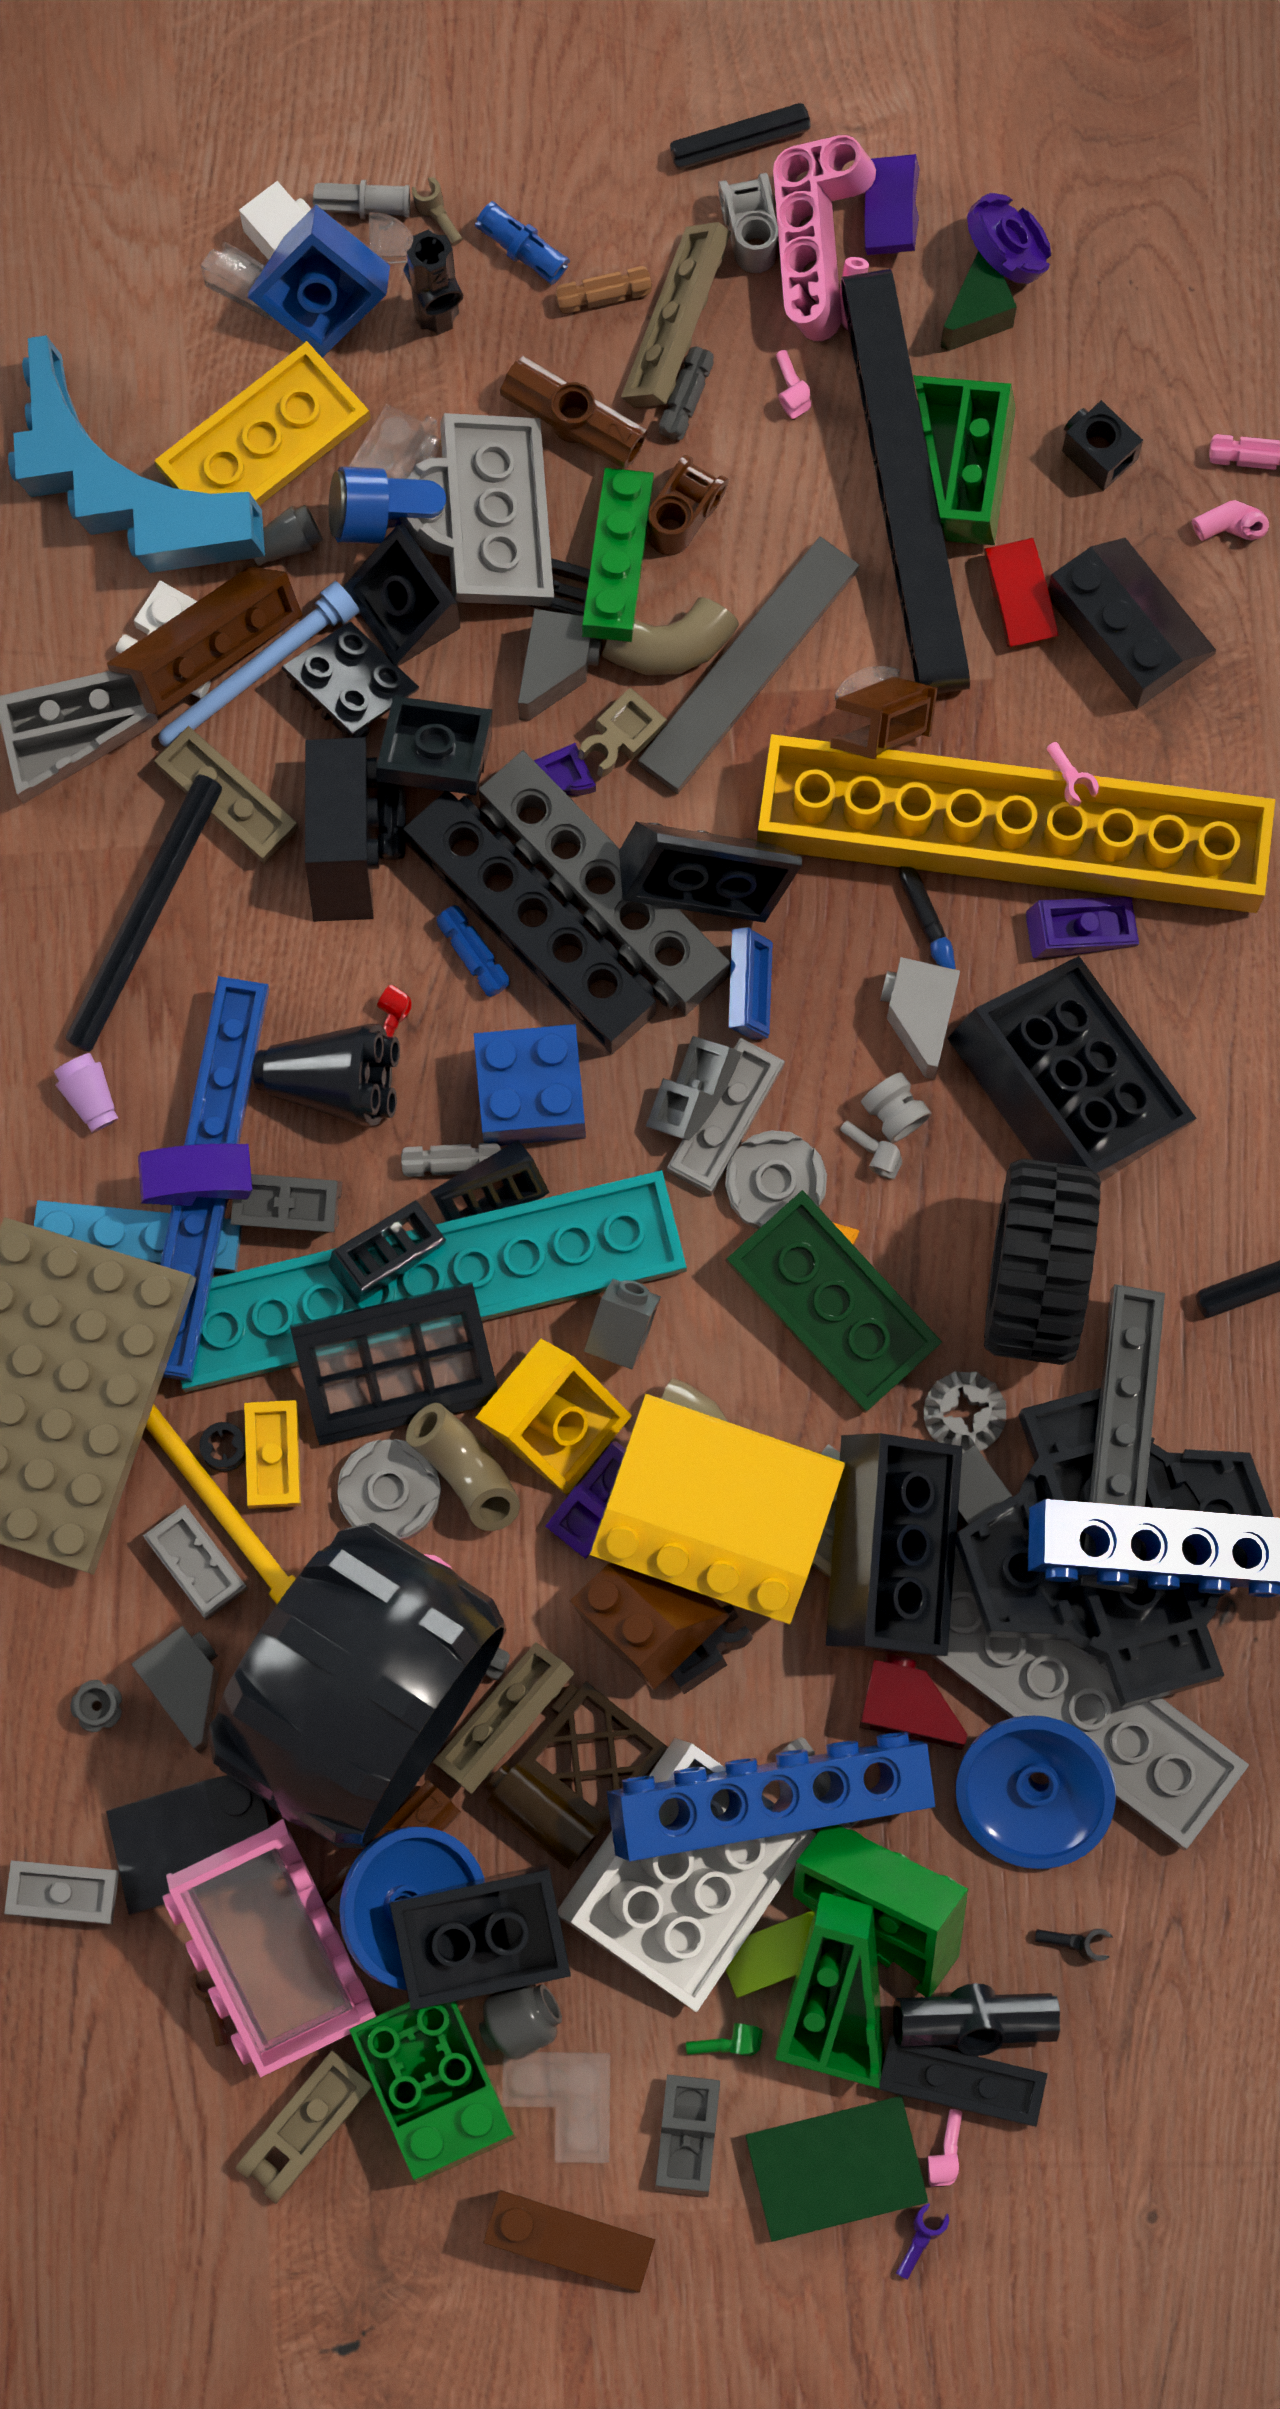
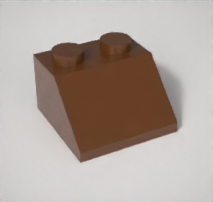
[570,1563,729,1690]

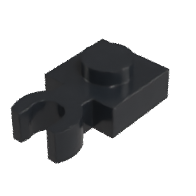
[670,1605,753,1694]

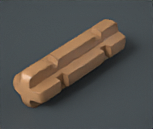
[556,266,652,314]

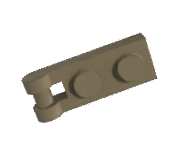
[235,2051,373,2204]

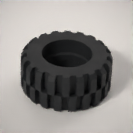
[984,1158,1101,1365]

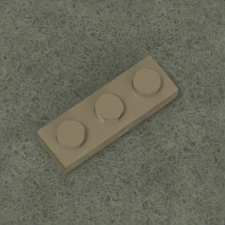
[154,726,299,864]
[433,1642,575,1794]

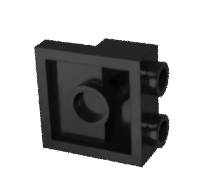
[376,696,493,795]

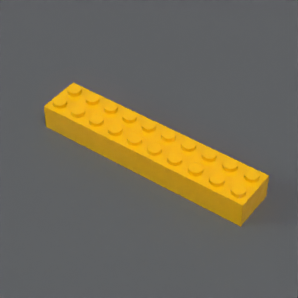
[757,734,1275,913]

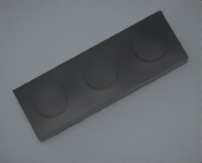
[877,2036,1048,2127]

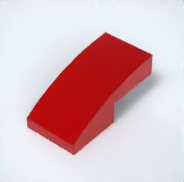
[984,538,1059,647]

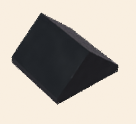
[343,524,461,666]

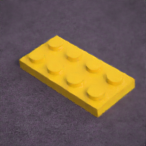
[154,341,371,506]

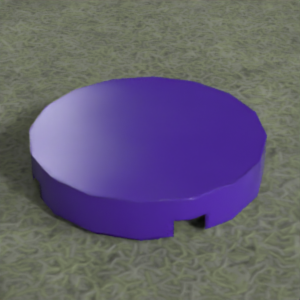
[967,193,1051,284]

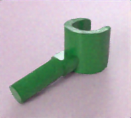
[686,2023,763,2056]

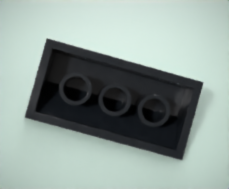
[825,1433,963,1656]

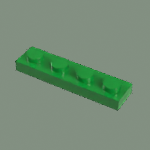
[582,468,654,642]

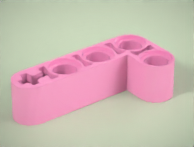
[773,135,876,341]

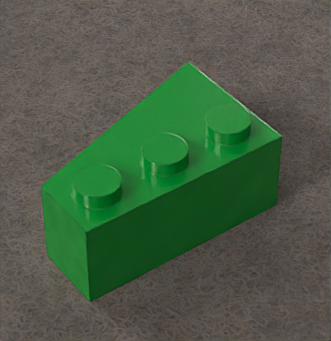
[793,1825,968,1997]

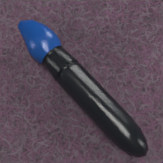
[899,866,956,969]

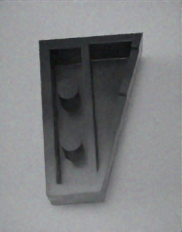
[305,737,379,922]

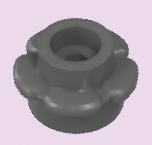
[70,1680,122,1732]

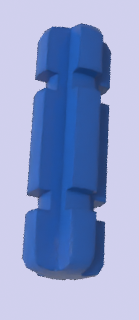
[436,905,510,997]

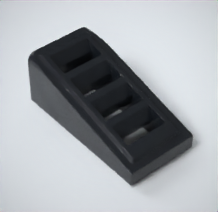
[430,1140,550,1222]
[329,1200,446,1304]

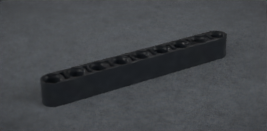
[841,269,970,694]

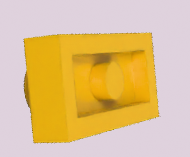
[244,1400,301,1509]

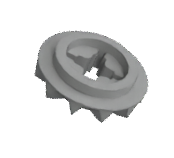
[923,1371,1006,1454]

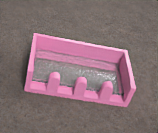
[162,1819,377,2078]

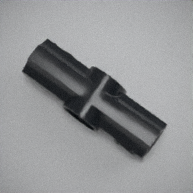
[403,229,464,335]
[892,1983,1060,2056]

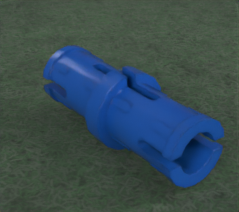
[475,201,570,285]

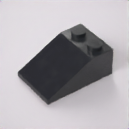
[106,1775,284,1915]
[390,1864,571,2010]

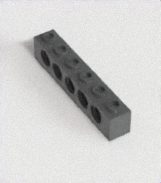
[478,750,730,1016]

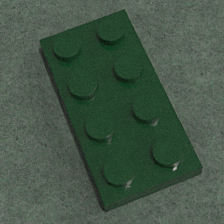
[725,1190,942,1413]

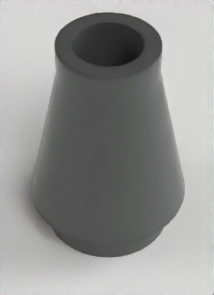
[253,505,323,566]

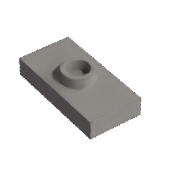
[143,1505,248,1621]

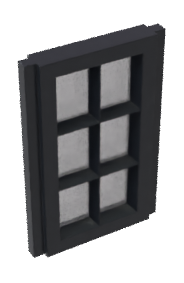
[290,1282,498,1446]

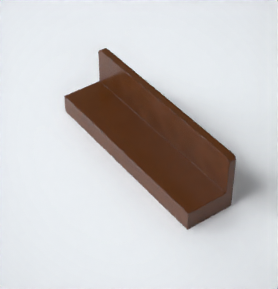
[107,567,303,715]

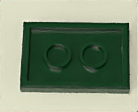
[745,2095,929,2242]

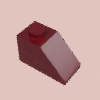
[859,1654,967,1750]

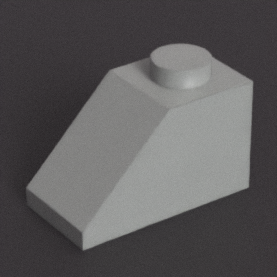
[880,957,960,1080]

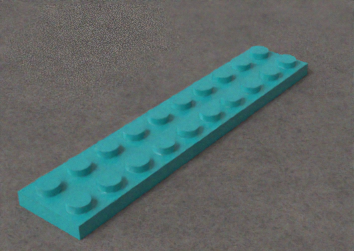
[181,1170,687,1393]

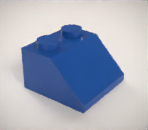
[248,205,390,358]

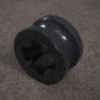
[199,1422,246,1472]

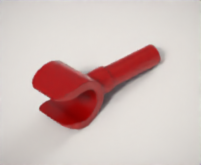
[377,985,412,1037]

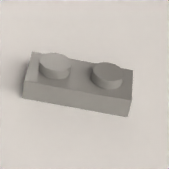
[4,1860,119,1925]

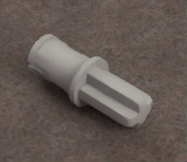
[313,180,410,219]

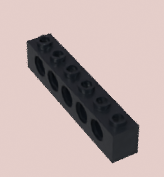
[403,791,656,1055]

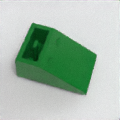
[349,2001,516,2184]

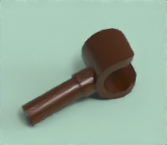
[191,1973,229,2047]

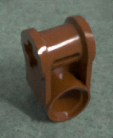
[648,454,729,555]

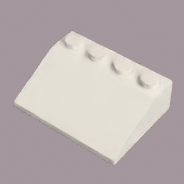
[558,1738,816,2012]

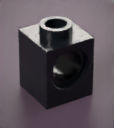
[1062,400,1143,491]

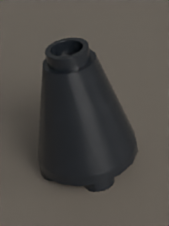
[253,1023,400,1126]

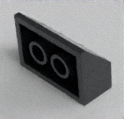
[1048,537,1217,709]
[619,821,802,923]

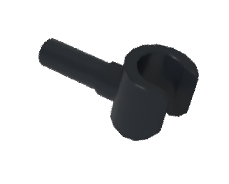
[1035,1929,1113,1962]

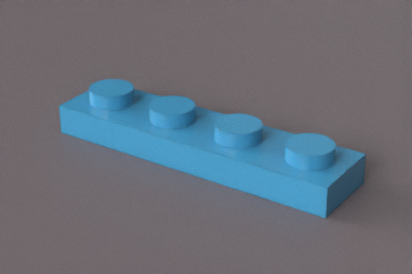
[34,1200,243,1273]

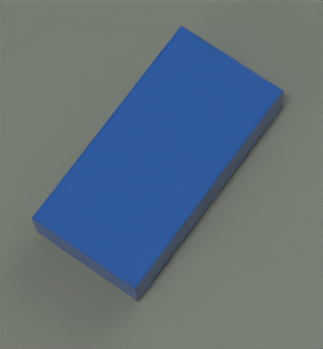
[729,927,773,1040]

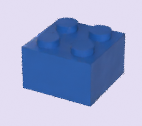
[473,1024,586,1146]

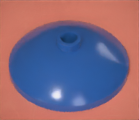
[956,1715,1116,1869]
[340,1826,484,1990]

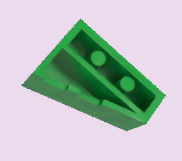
[913,375,1016,546]
[775,1892,884,2088]

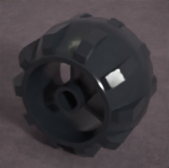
[208,1522,506,1848]

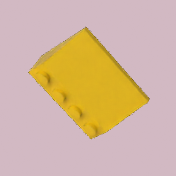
[590,1394,845,1624]

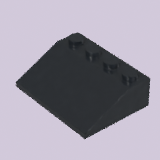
[947,956,1197,1183]

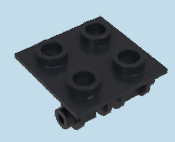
[282,621,419,738]

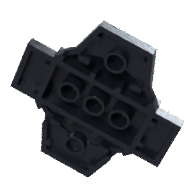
[954,1388,1274,1709]

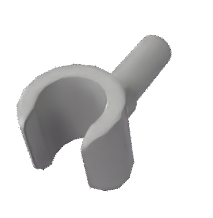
[840,1120,902,1180]

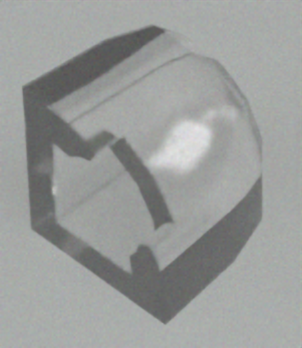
[200,242,273,321]

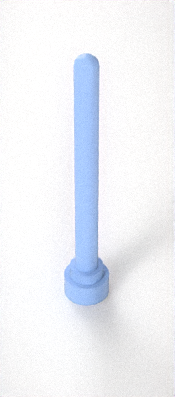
[158,581,360,747]

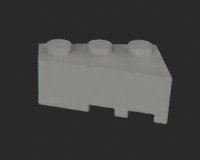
[0,671,158,804]

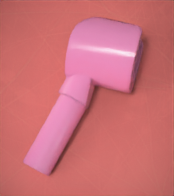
[776,350,811,419]
[1047,742,1099,806]
[927,2109,963,2186]

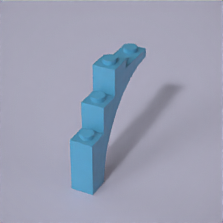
[8,335,265,573]

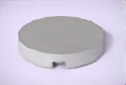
[725,1130,827,1229]
[337,1439,441,1541]

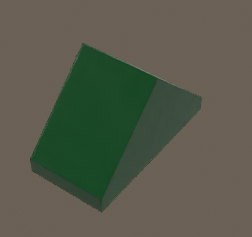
[940,251,1017,351]

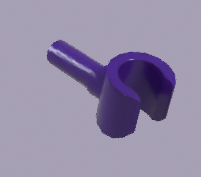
[896,2203,949,2280]

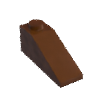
[483,2190,656,2293]

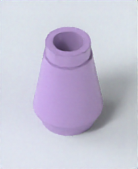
[54,1053,119,1133]

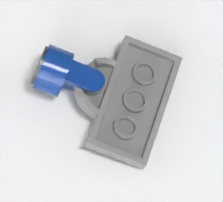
[329,413,554,606]

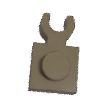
[578,687,667,777]

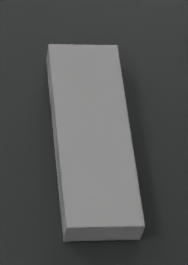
[667,1038,785,1195]

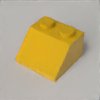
[475,1338,632,1495]

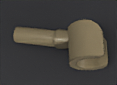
[412,177,463,246]

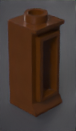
[830,676,938,760]

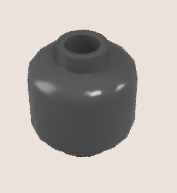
[479,1984,562,2060]

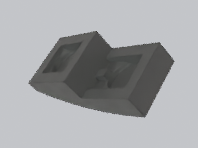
[646,1036,742,1141]
[655,2074,720,2197]

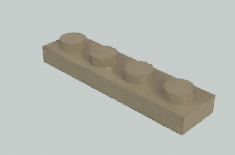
[621,222,731,408]

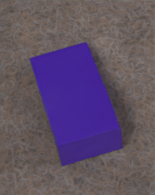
[1026,896,1139,959]

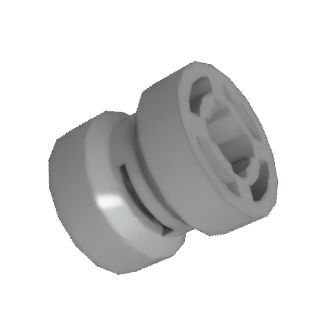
[861,1072,932,1143]

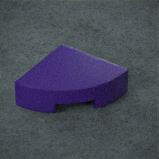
[534,743,596,796]

